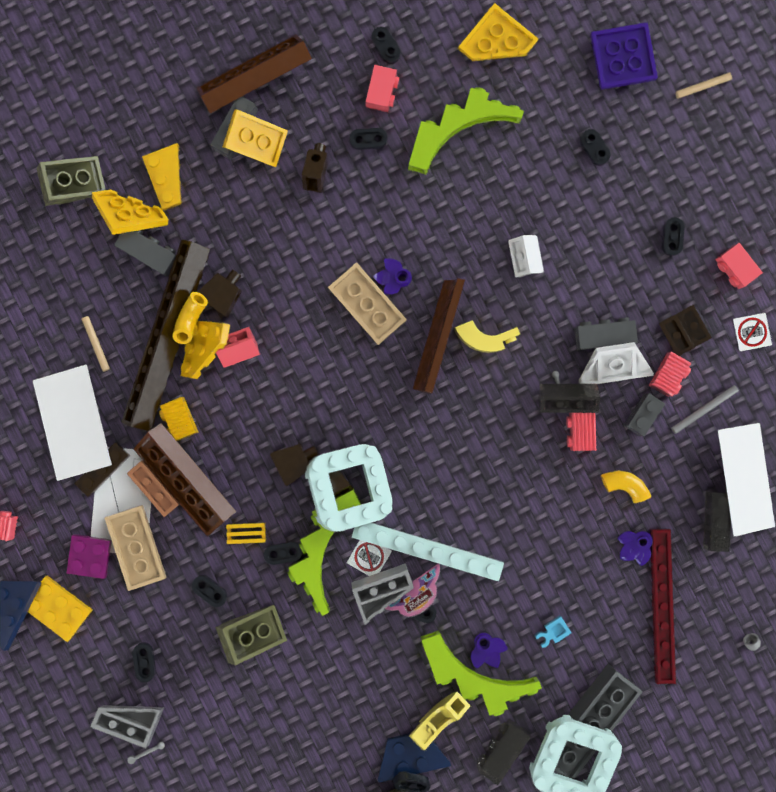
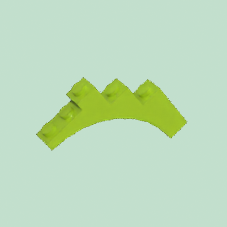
[408,87,524,175]
[288,489,361,616]
[421,630,542,716]

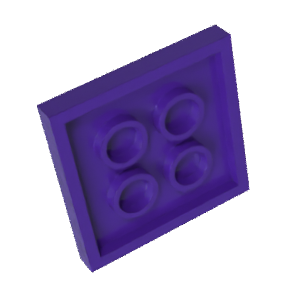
[590,22,658,90]

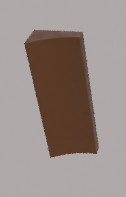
[197,34,312,113]
[413,278,465,394]
[133,423,236,537]

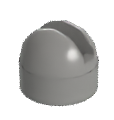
[743,633,761,651]

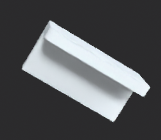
[508,235,544,277]

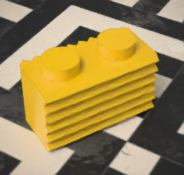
[159,397,198,441]

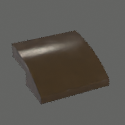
[659,305,712,356]

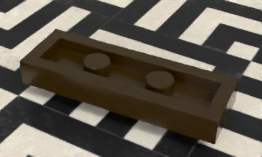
[74,442,131,497]

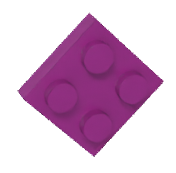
[66,534,112,579]

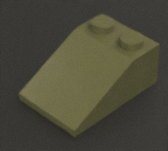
[36,156,106,206]
[215,605,287,665]

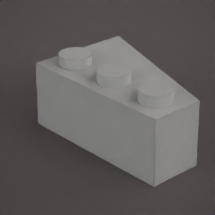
[351,563,414,625]
[91,705,164,748]

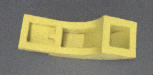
[454,320,520,353]
[409,692,470,750]

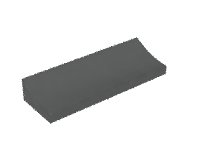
[537,664,643,779]

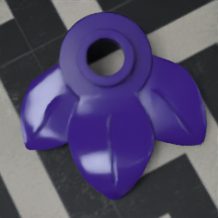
[374,258,412,295]
[617,531,653,566]
[471,633,508,668]

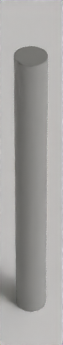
[671,385,739,434]

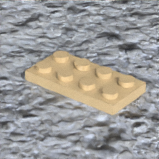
[328,262,407,345]
[105,505,167,591]

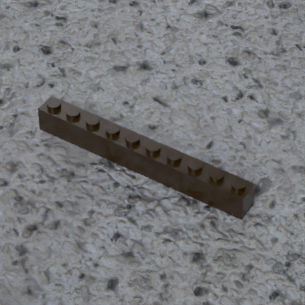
[121,240,210,431]

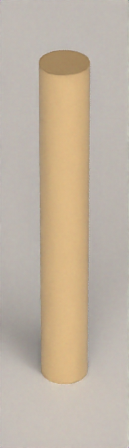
[675,72,732,99]
[82,316,110,372]

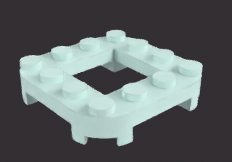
[305,444,392,532]
[529,715,622,792]

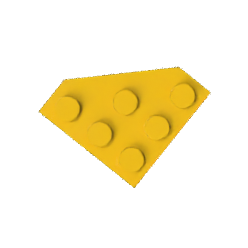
[458,3,538,61]
[92,190,169,235]
[181,321,230,379]

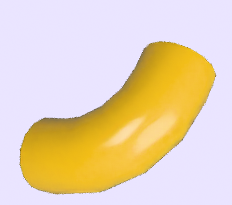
[173,292,208,344]
[601,470,651,503]

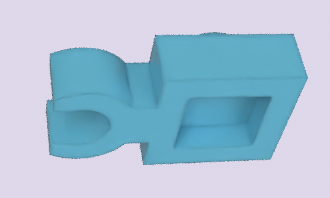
[535,615,571,648]

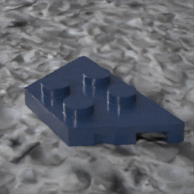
[0,581,42,651]
[378,733,451,783]

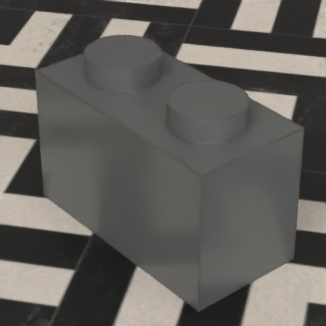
[623,393,665,436]

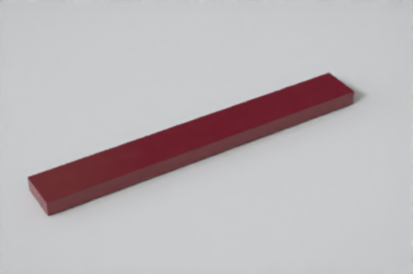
[650,529,676,684]

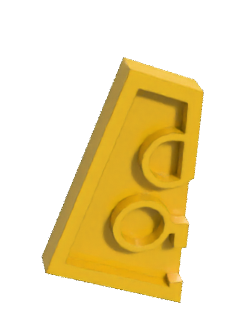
[142,143,181,211]

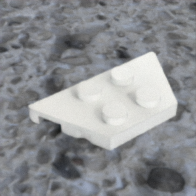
[579,342,654,386]

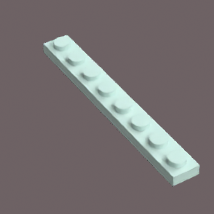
[352,523,504,581]

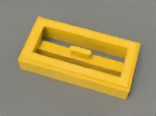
[226,523,266,544]

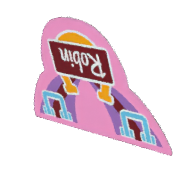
[385,563,440,617]

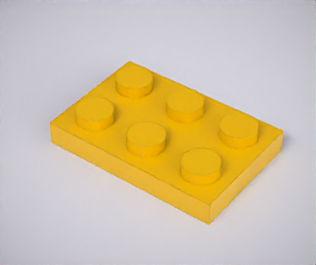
[222,109,288,167]
[28,575,93,642]

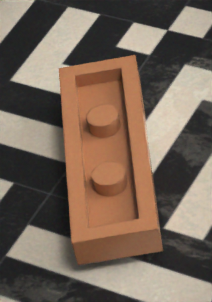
[127,461,180,517]

